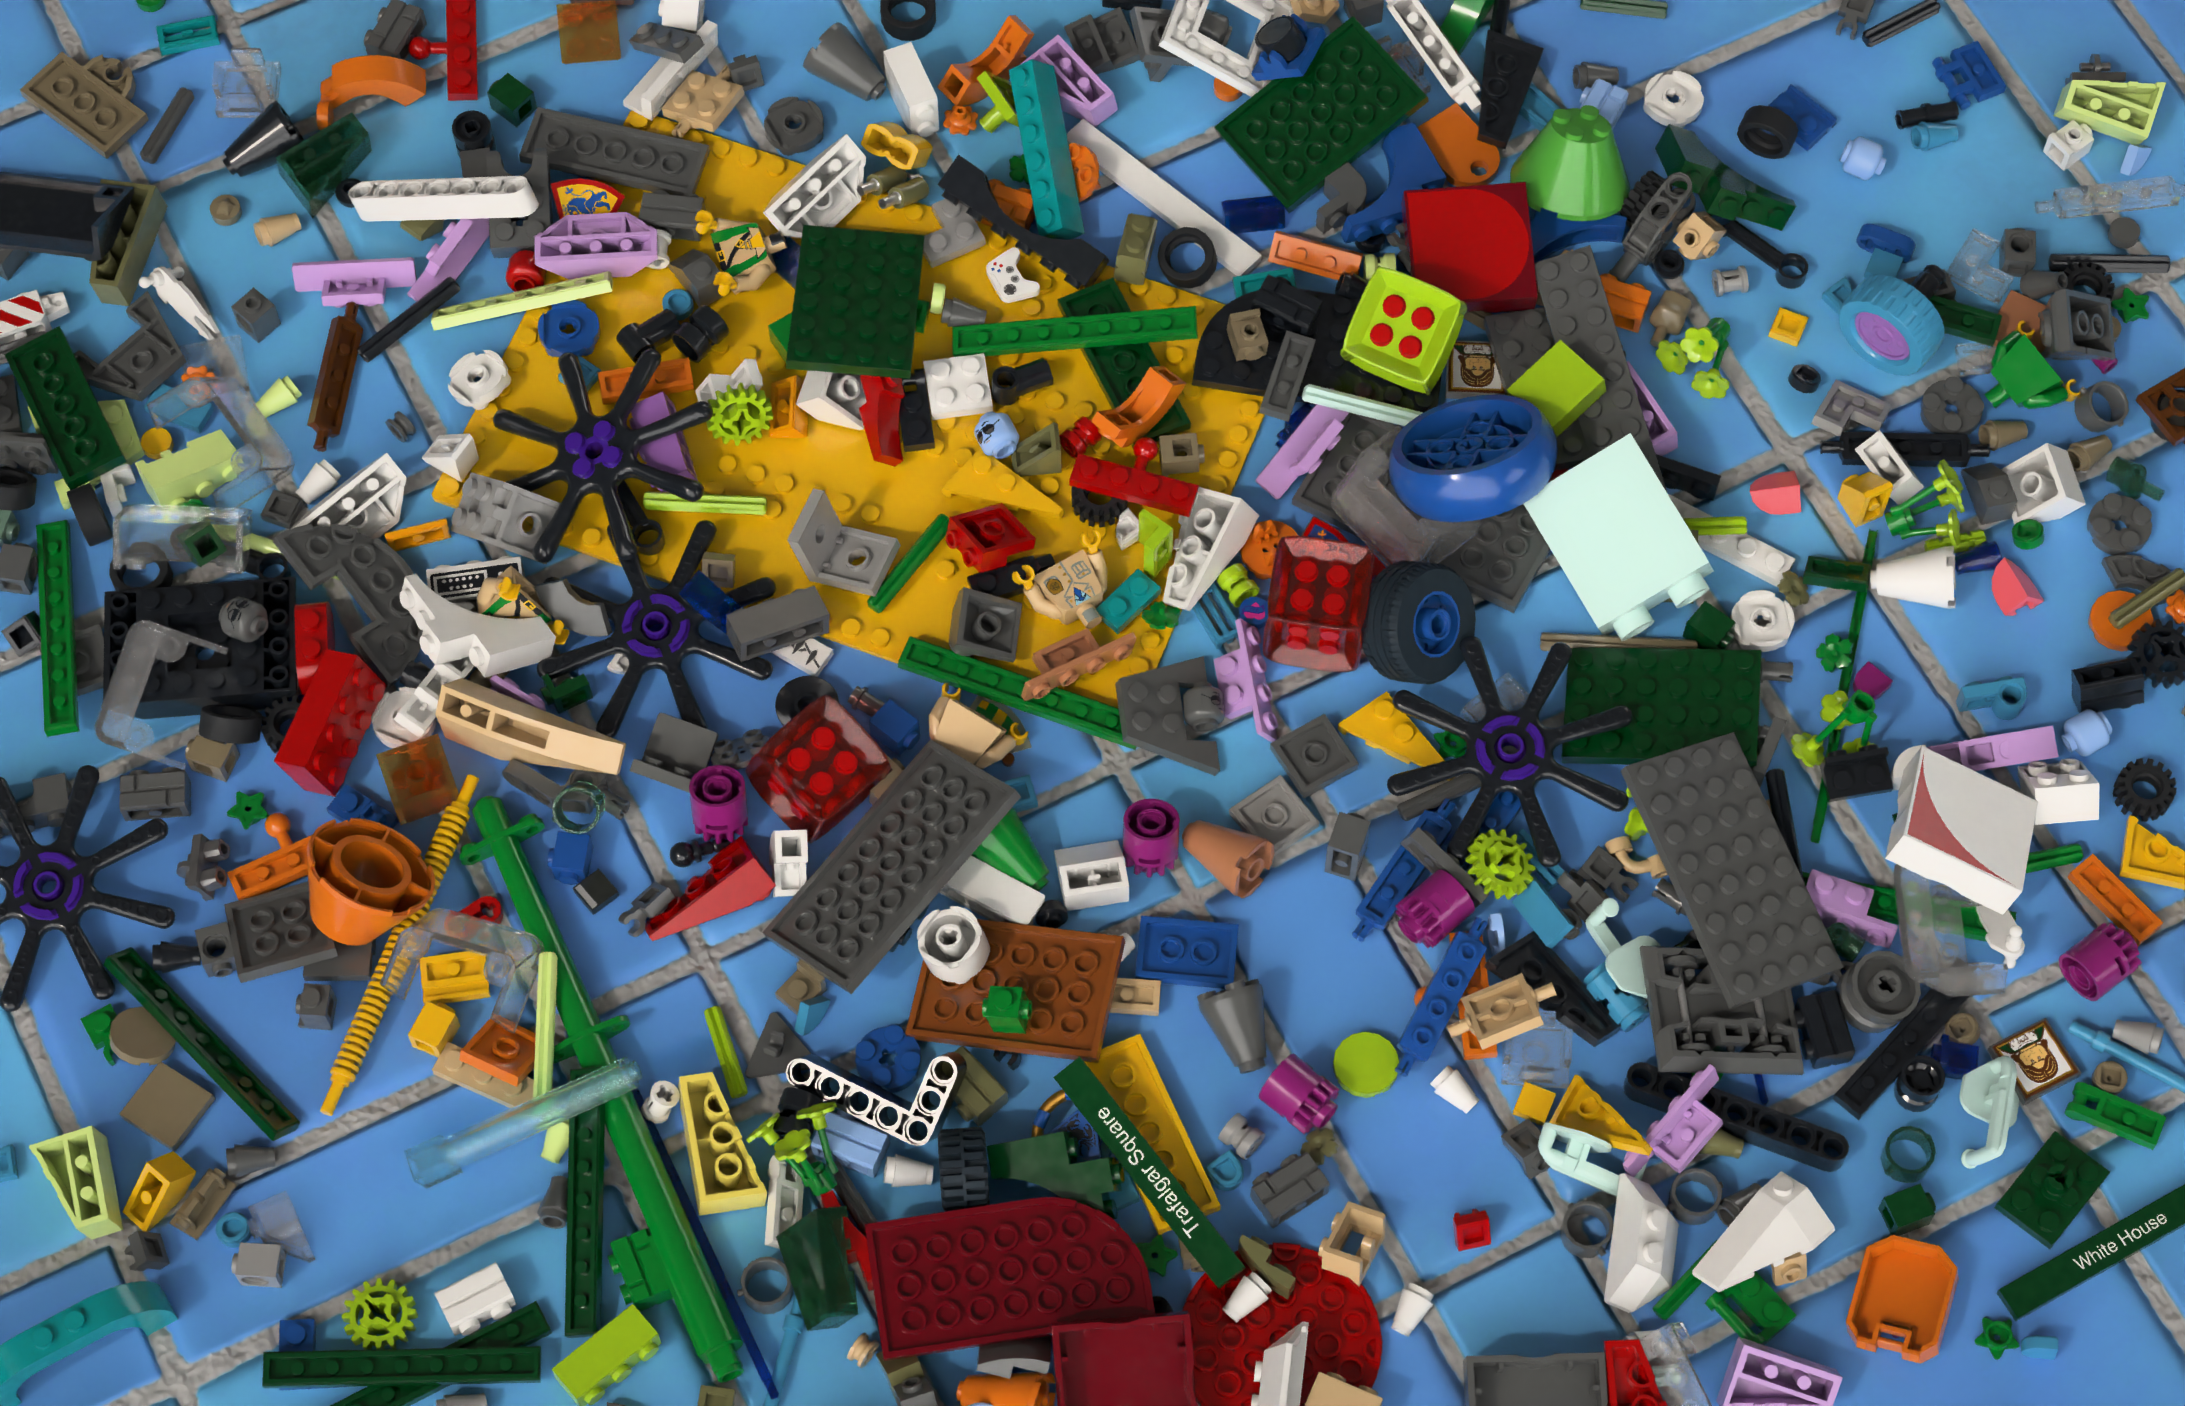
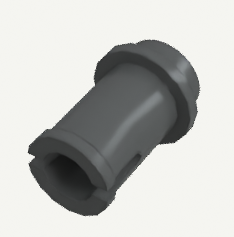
[1761,658,1793,683]
[848,686,885,717]
[1652,878,1687,916]

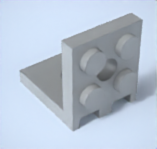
[450,472,560,564]
[787,488,901,597]

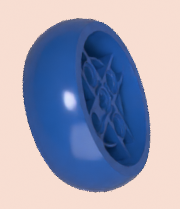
[1388,395,1557,522]

